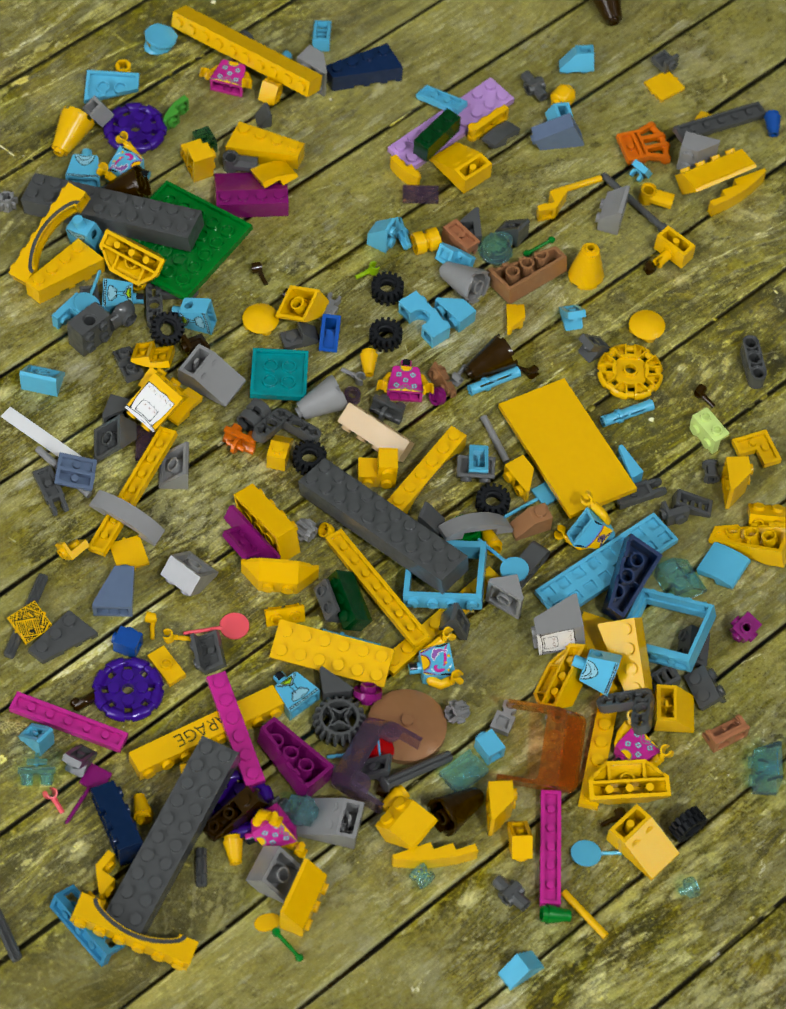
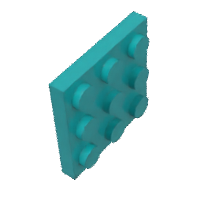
[250,348,309,401]

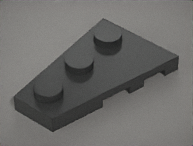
[28,610,98,664]

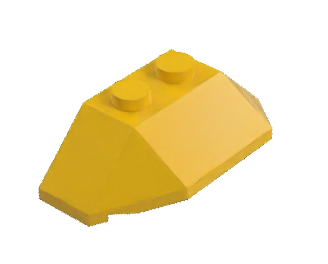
[99,229,166,286]
[241,558,319,595]
[533,643,587,710]
[588,759,671,805]

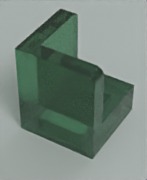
[192,126,217,152]

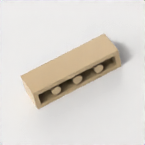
[337,402,415,462]

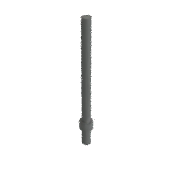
[601,172,668,232]

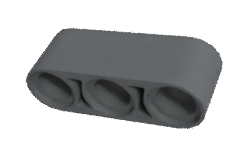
[740,335,767,389]
[519,541,550,589]

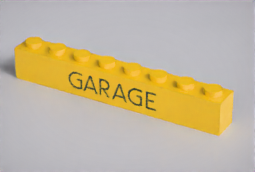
[128,685,284,781]

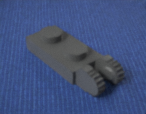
[32,465,69,516]
[615,478,667,510]

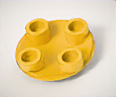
[242,303,279,336]
[629,310,665,343]

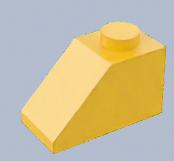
[266,435,294,471]
[507,821,533,862]

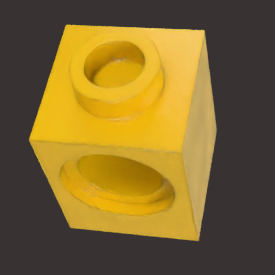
[258,77,284,106]

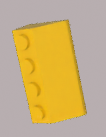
[675,147,757,195]

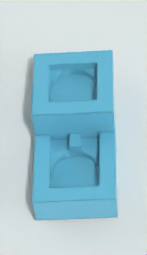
[435,242,476,267]

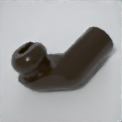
[70,690,96,711]

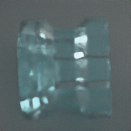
[409,863,436,889]

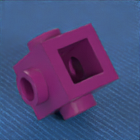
[729,611,762,643]

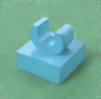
[629,159,653,183]

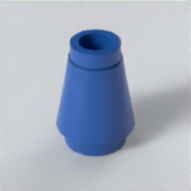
[764,110,781,137]

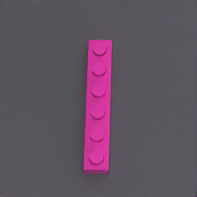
[206,671,266,787]
[9,691,129,753]
[539,790,561,907]

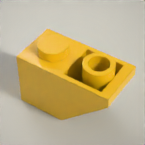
[503,455,534,502]

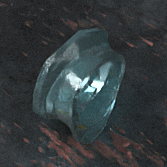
[478,232,513,266]

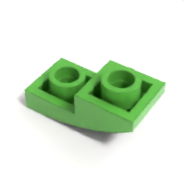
[163,95,189,131]

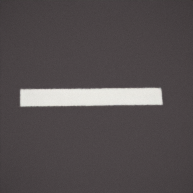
[0,407,82,457]

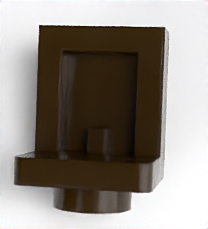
[180,333,210,356]

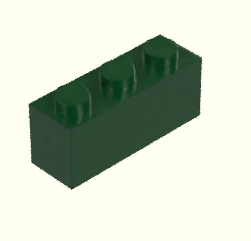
[413,108,461,162]
[327,570,373,632]

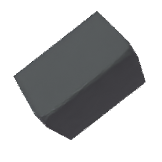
[255,102,272,129]

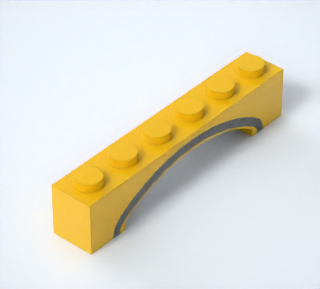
[8,182,91,286]
[387,426,467,515]
[69,892,199,971]

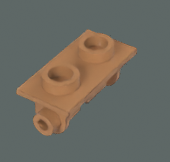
[427,361,457,398]

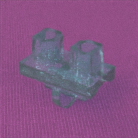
[18,753,56,786]

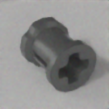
[702,459,720,484]

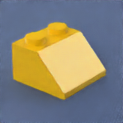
[275,285,329,323]
[721,456,753,509]
[485,780,518,836]
[375,796,438,851]

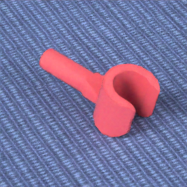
[43,787,65,814]

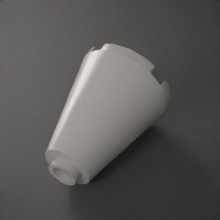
[439,261,490,304]
[295,375,348,420]

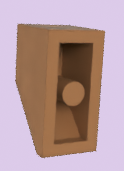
[510,503,553,541]

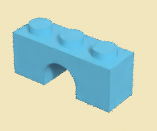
[398,291,451,348]

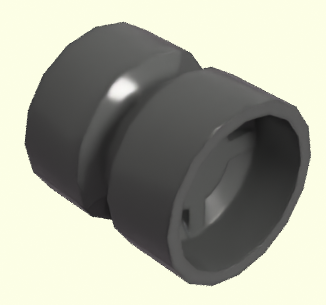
[237,398,272,432]

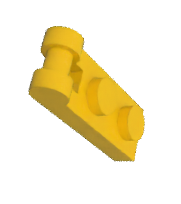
[467,104,509,142]

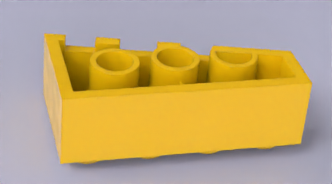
[225,121,305,169]
[234,483,301,560]
[597,617,654,700]

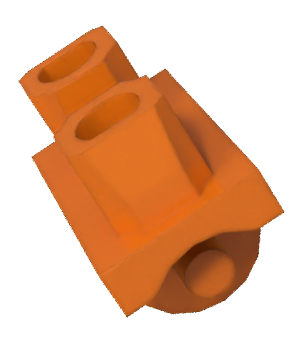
[222,423,257,455]

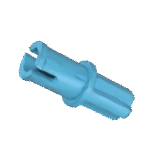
[395,217,412,250]

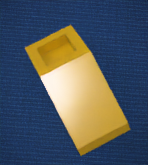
[536,188,568,222]
[95,850,116,900]

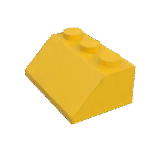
[279,858,329,937]

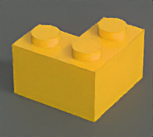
[180,139,216,182]
[357,448,398,489]

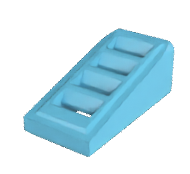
[312,20,331,52]
[617,444,643,484]

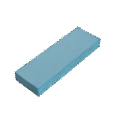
[416,85,468,115]

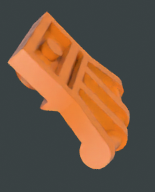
[616,121,671,165]

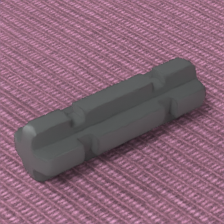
[196,847,207,888]

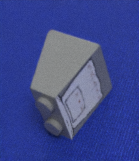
[531,593,586,656]

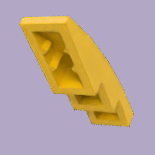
[707,168,766,216]
[391,842,478,869]

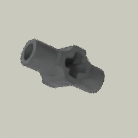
[521,70,549,102]
[492,875,531,912]

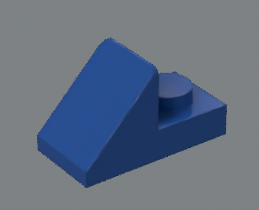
[319,314,341,353]

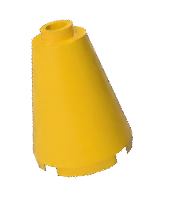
[52,106,95,157]
[568,243,604,290]

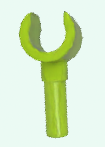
[355,261,380,279]

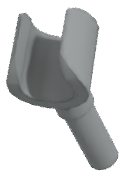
[451,364,466,387]
[340,367,365,386]

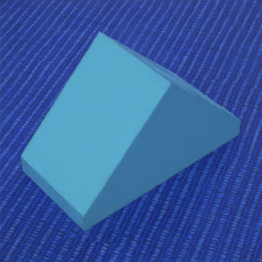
[468,444,488,474]
[18,723,55,756]
[498,950,544,991]

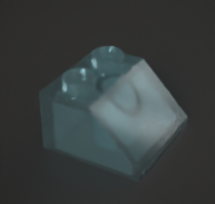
[654,557,707,599]
[748,741,783,796]

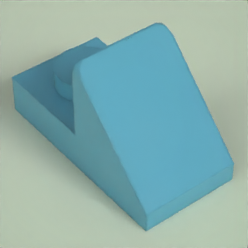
[52,292,79,329]
[559,304,586,331]

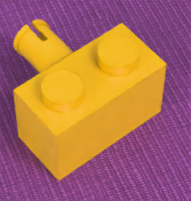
[653,225,696,269]

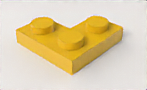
[731,429,782,468]

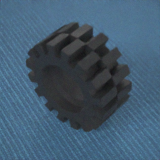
[371,271,404,306]
[150,311,185,347]
[369,317,403,353]
[292,440,327,476]
[475,483,511,516]
[669,806,708,843]

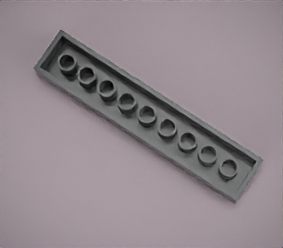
[21,173,204,252]
[298,458,469,594]
[106,735,240,936]

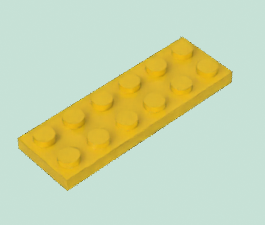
[269,619,395,688]

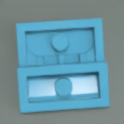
[696,542,751,589]

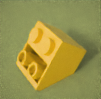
[654,684,694,733]

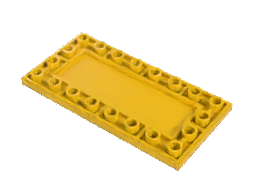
[498,378,637,519]

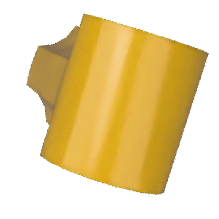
[638,182,675,209]

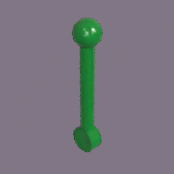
[523,236,555,257]
[272,928,304,962]

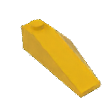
[708,521,786,568]

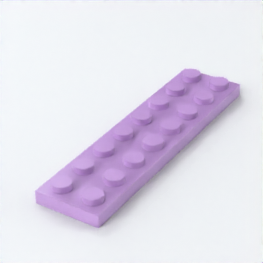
[388,77,514,170]

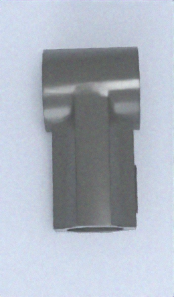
[223,150,258,173]

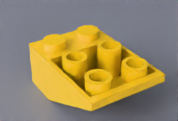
[430,142,492,194]
[606,804,679,881]

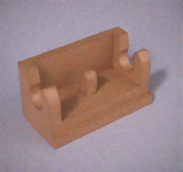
[441,219,480,255]
[702,714,750,753]

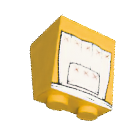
[125,372,188,432]

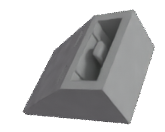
[178,344,246,408]
[296,798,365,849]

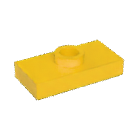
[147,645,186,687]

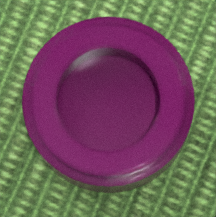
[429,386,446,406]

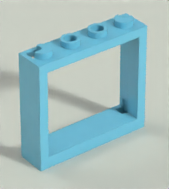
[403,540,487,611]
[626,588,716,672]

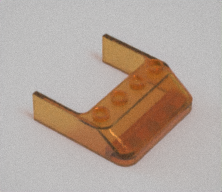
[496,699,587,794]

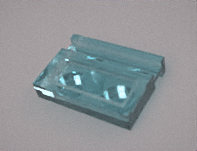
[439,749,489,792]

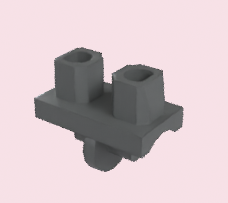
[369,394,406,425]

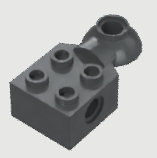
[67,300,137,357]

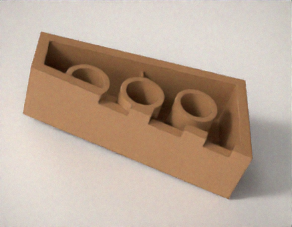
[487,246,567,304]

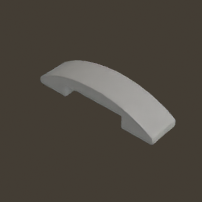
[89,490,165,546]
[437,512,514,541]

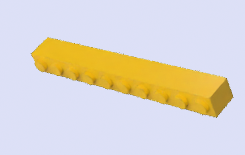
[171,5,323,97]

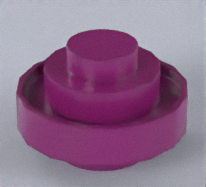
[353,682,383,706]

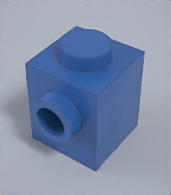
[111,626,143,657]

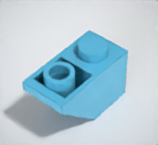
[559,45,594,74]
[367,218,397,253]
[434,297,476,332]

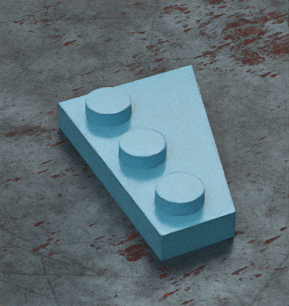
[84,70,140,104]

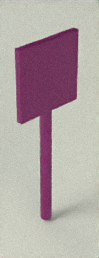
[65,763,113,824]

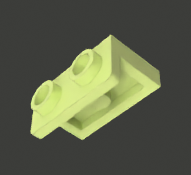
[689,407,729,454]

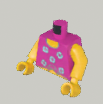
[199,58,253,97]
[376,359,434,402]
[613,710,674,767]
[245,803,308,858]

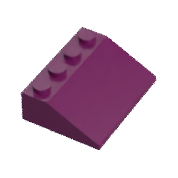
[214,172,289,218]

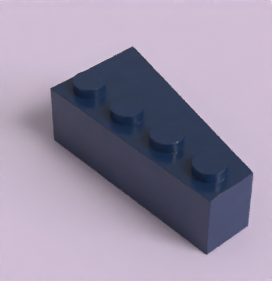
[326,43,403,91]
[601,533,663,621]
[90,780,143,867]

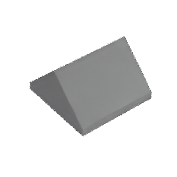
[159,441,190,489]
[485,574,524,620]

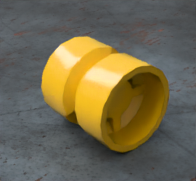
[410,227,442,256]

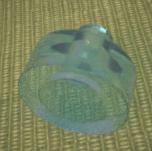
[678,876,700,899]

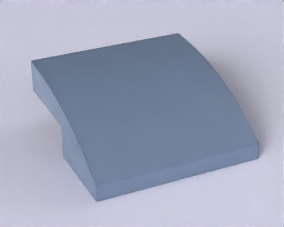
[54,452,97,492]

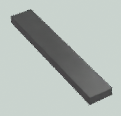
[672,101,766,143]

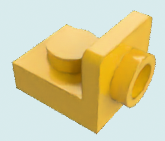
[55,539,90,560]

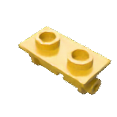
[264,603,305,627]

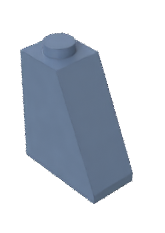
[530,113,584,151]
[92,564,135,617]

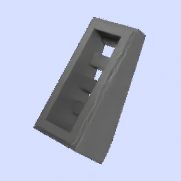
[670,489,713,518]
[651,666,681,692]

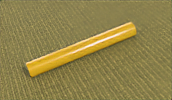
[551,175,602,192]
[561,889,609,940]

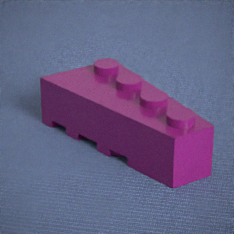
[257,717,334,803]

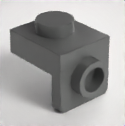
[651,50,679,74]
[658,501,690,526]

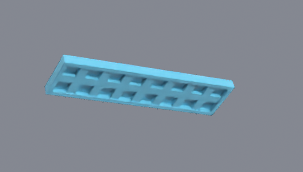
[534,512,678,609]

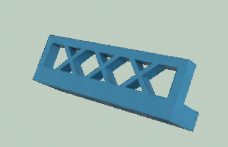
[50,884,125,967]

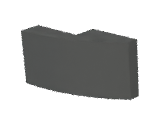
[482,121,520,149]
[113,346,144,383]

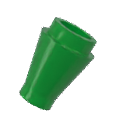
[540,904,572,924]

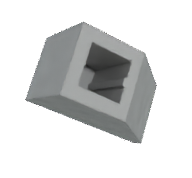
[82,95,114,128]

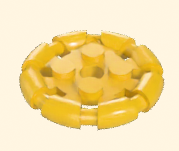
[597,343,663,401]

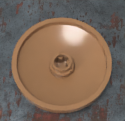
[366,689,447,765]

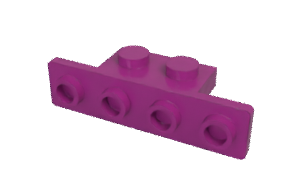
[222,505,281,560]

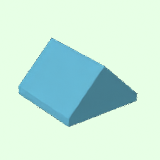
[19,364,65,397]

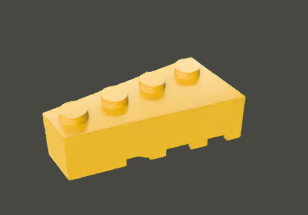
[26,238,105,304]

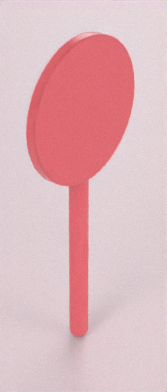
[183,613,249,640]

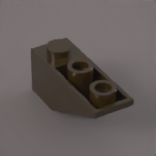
[204,785,268,842]

